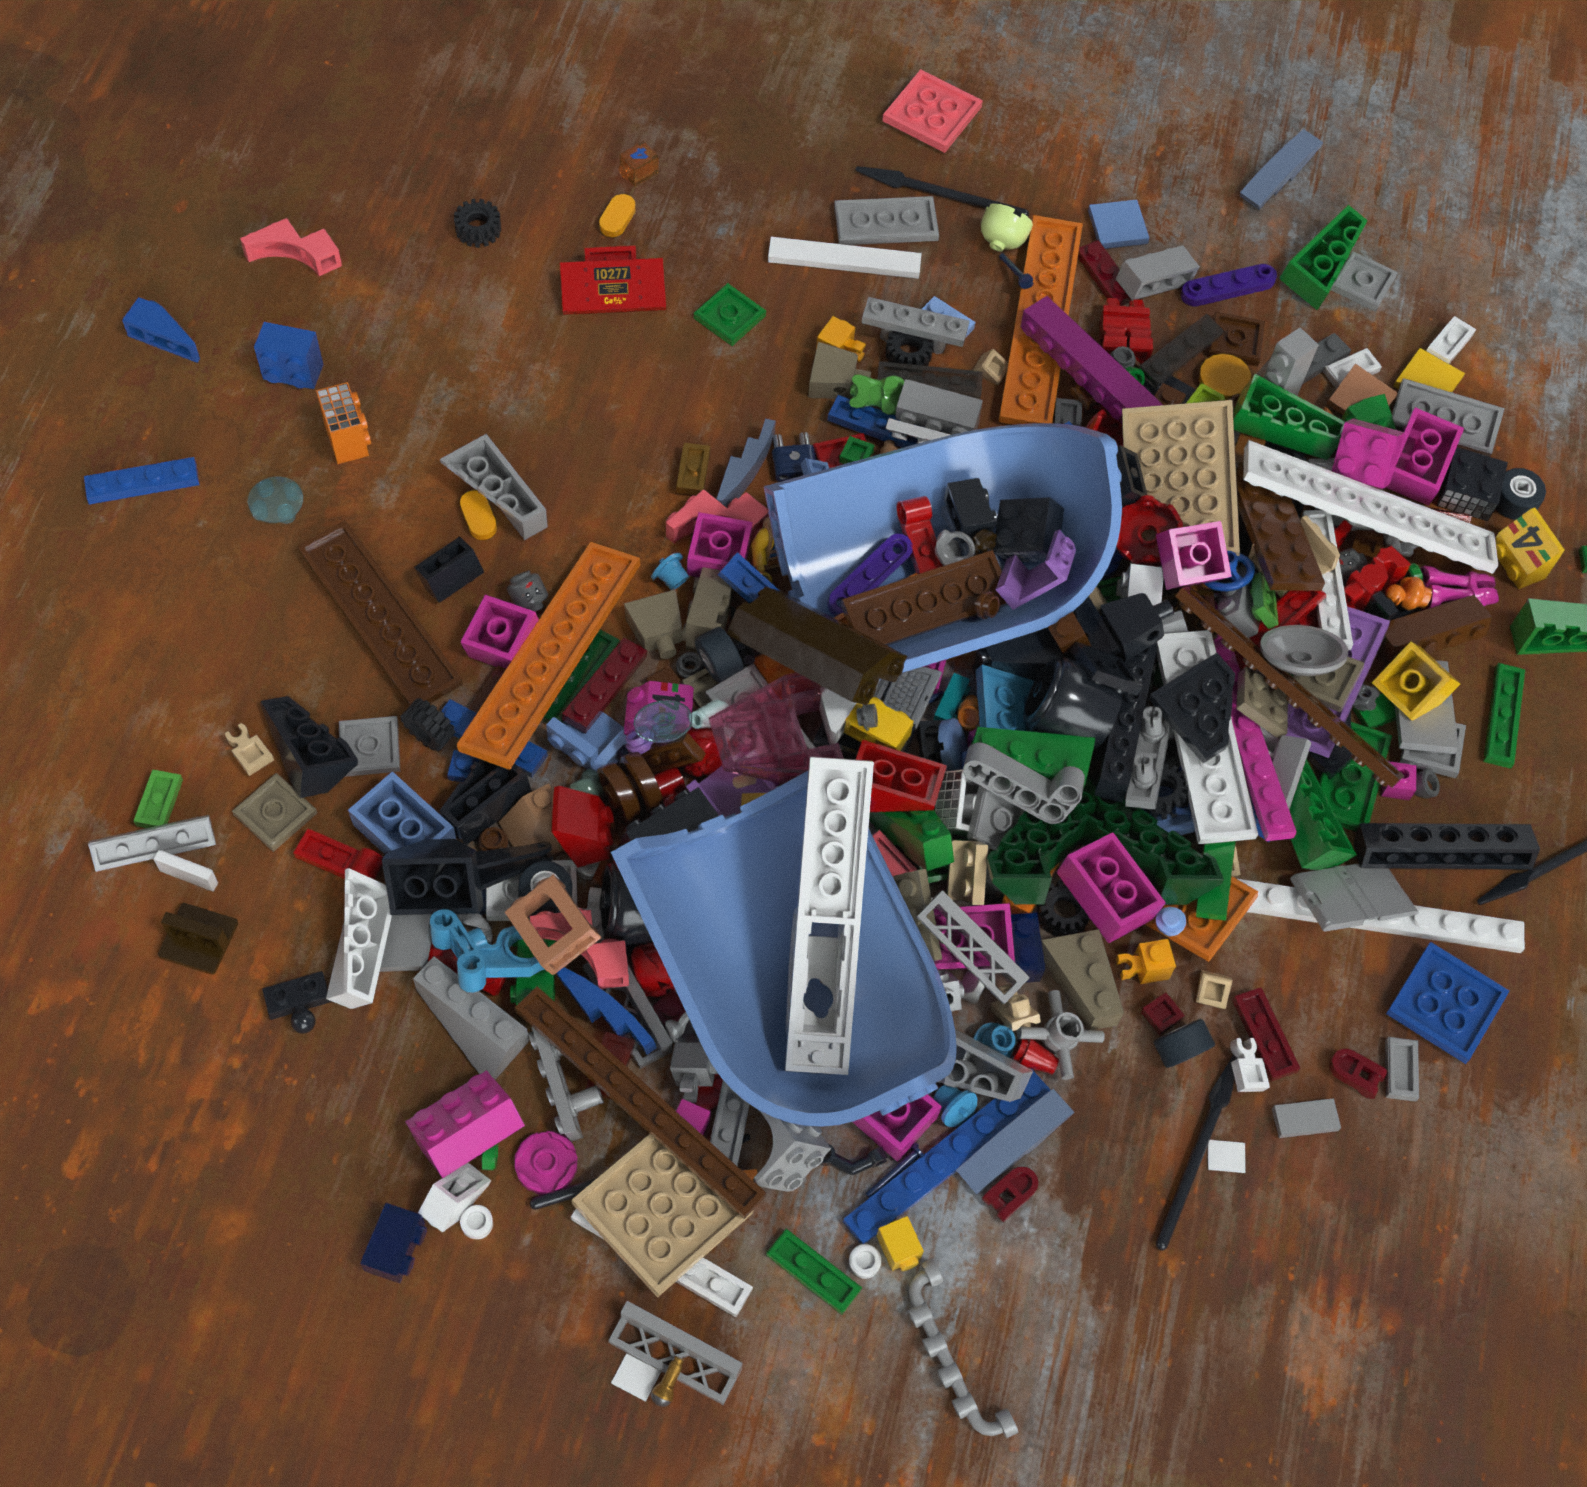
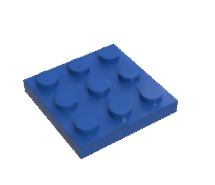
[1386,942,1509,1064]

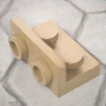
[947,840,988,905]

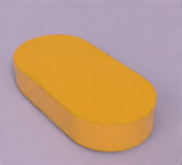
[599,194,636,237]
[460,491,497,540]

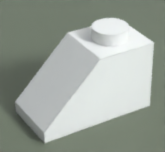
[818,686,856,746]
[418,1163,491,1232]

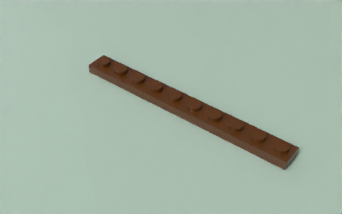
[1175,586,1404,788]
[515,986,766,1219]

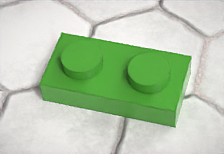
[1250,572,1279,629]
[134,769,183,828]

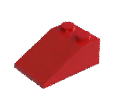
[856,740,947,812]

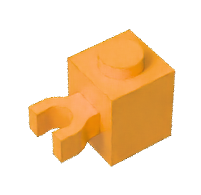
[816,316,866,363]
[1116,939,1176,984]

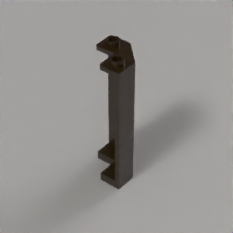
[727,587,907,705]

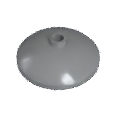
[1260,625,1348,676]

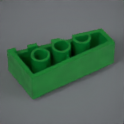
[1510,598,1587,655]
[971,727,1096,788]
[1289,759,1356,870]
[869,810,954,871]

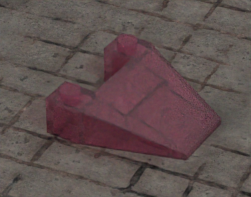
[709,672,844,784]

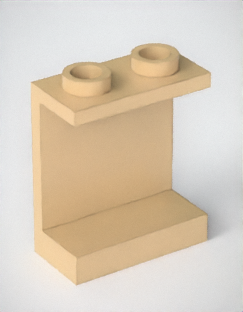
[1248,515,1340,598]

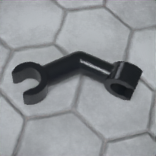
[820,1144,888,1175]

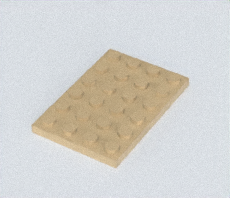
[1122,400,1240,563]

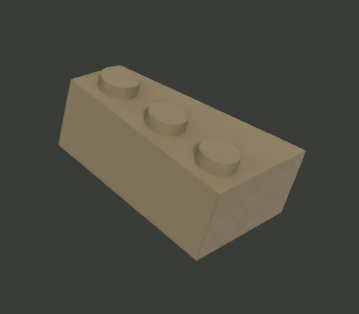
[681,567,734,654]
[1036,930,1124,1030]

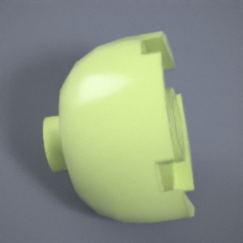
[981,204,1033,252]

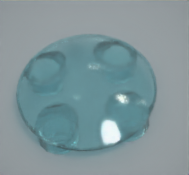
[248,476,303,524]

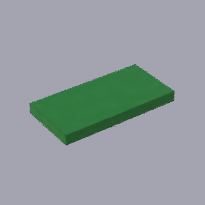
[1319,722,1392,832]

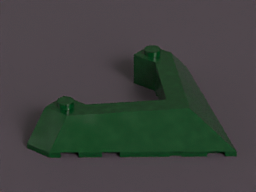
[986,775,1224,905]

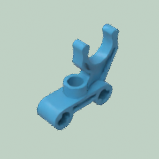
[430,909,544,993]

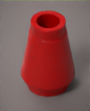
[1011,1039,1059,1075]

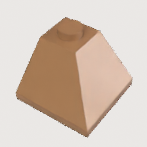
[499,783,565,857]

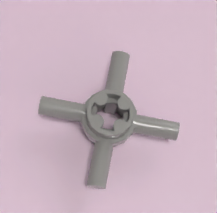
[1017,990,1105,1080]

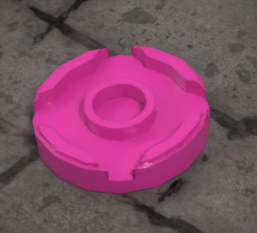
[515,1131,578,1195]

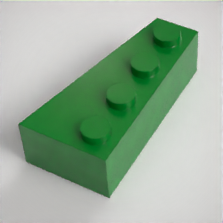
[1279,205,1368,311]
[1233,374,1345,460]

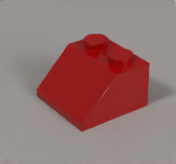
[552,786,614,868]

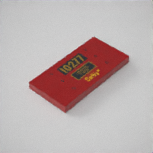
[560,258,666,315]

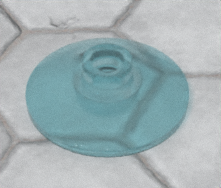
[634,700,693,743]

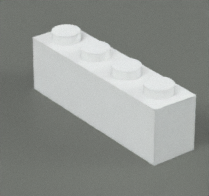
[326,868,392,1009]

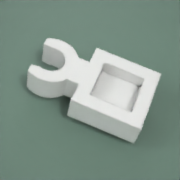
[1230,1038,1270,1092]

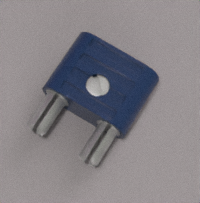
[772,432,816,482]

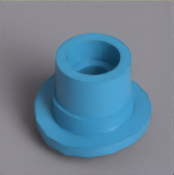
[651,553,690,590]
[973,1022,1016,1058]
[934,1085,978,1127]

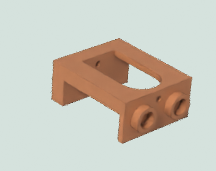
[505,874,602,975]

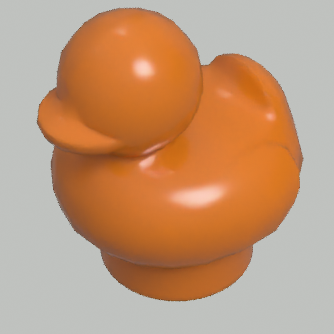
[1385,577,1432,610]
[957,695,980,732]

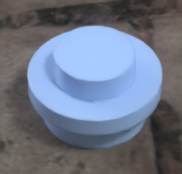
[1156,907,1186,936]

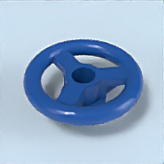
[1203,551,1255,592]

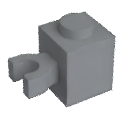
[670,1043,718,1102]

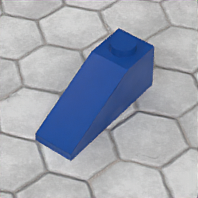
[122,297,200,363]

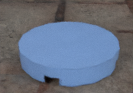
[938,718,968,771]

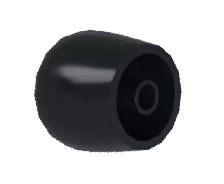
[1023,657,1122,751]
[601,860,653,945]

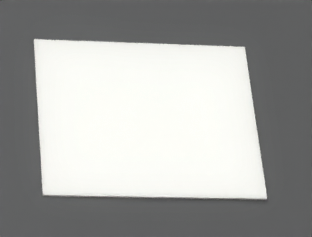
[1208,1140,1245,1173]
[611,1354,661,1401]

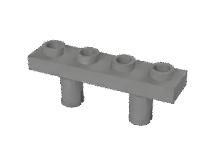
[862,297,969,354]
[1126,707,1171,809]
[528,1026,604,1142]

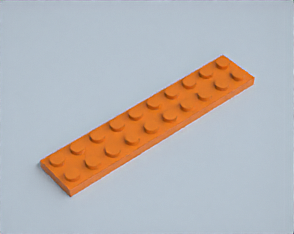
[998,215,1083,425]
[457,542,641,770]

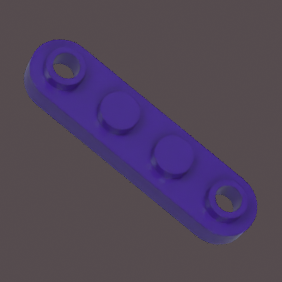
[1181,264,1277,306]
[827,534,913,616]

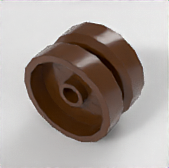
[597,752,664,826]

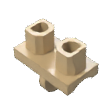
[991,984,1041,1038]

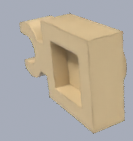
[225,723,274,776]

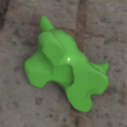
[849,374,905,415]

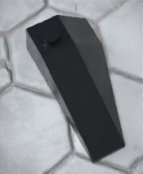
[260,696,358,798]

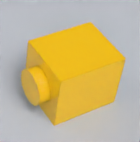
[876,1216,924,1272]

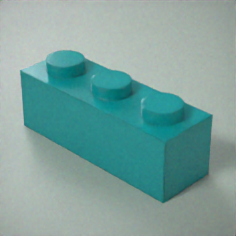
[933,673,971,721]

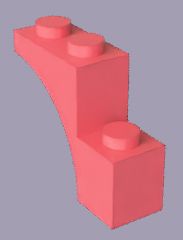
[240,218,342,276]
[666,489,769,543]
[530,908,629,989]

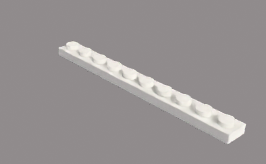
[1238,879,1525,953]

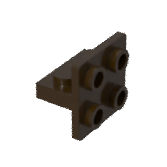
[158,903,238,975]

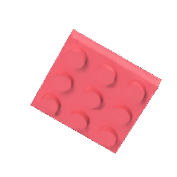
[882,69,983,153]

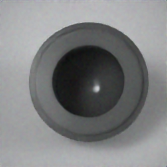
[1414,769,1440,799]

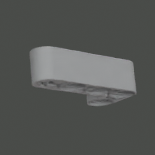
[963,742,1085,824]

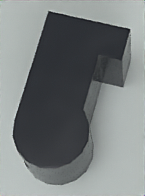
[917,720,947,771]

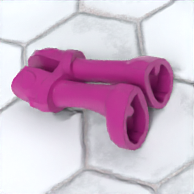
[1420,566,1499,611]

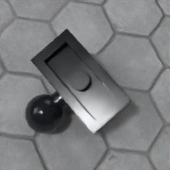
[262,971,331,1034]

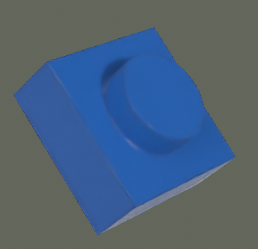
[448,750,480,782]

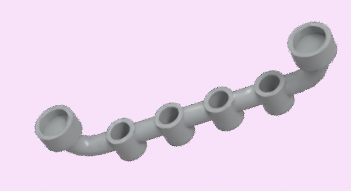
[908,1258,1019,1439]

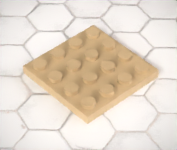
[572,1134,753,1298]

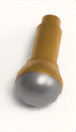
[651,1356,684,1407]

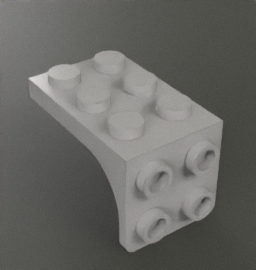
[753,1111,831,1192]

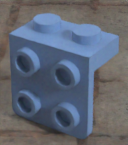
[546,712,624,770]

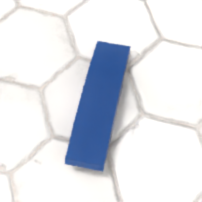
[556,967,657,1055]

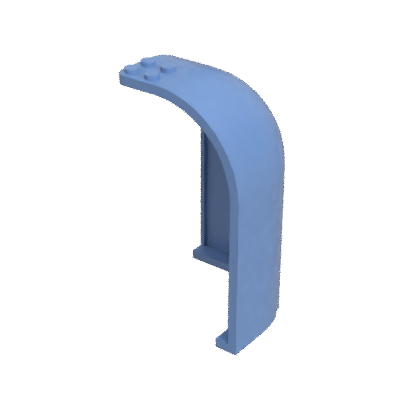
[764,423,1122,680]
[611,770,956,1127]

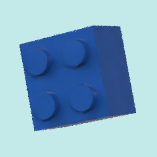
[254,322,323,389]

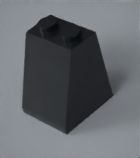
[972,627,1063,681]

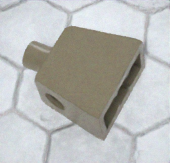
[808,342,871,399]
[624,590,682,659]

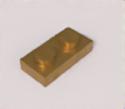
[676,443,710,495]

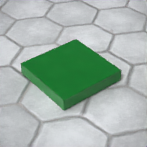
[694,283,766,346]

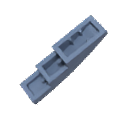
[1240,129,1323,210]
[716,418,776,508]
[956,1089,1075,1195]

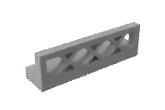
[916,890,1030,1004]
[583,963,672,1069]
[608,1301,743,1405]

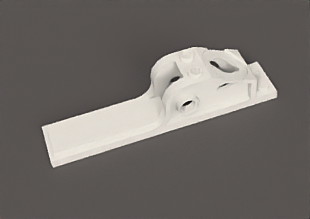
[785,756,874,1075]

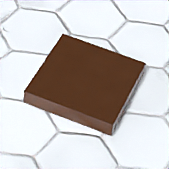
[1207,312,1265,367]

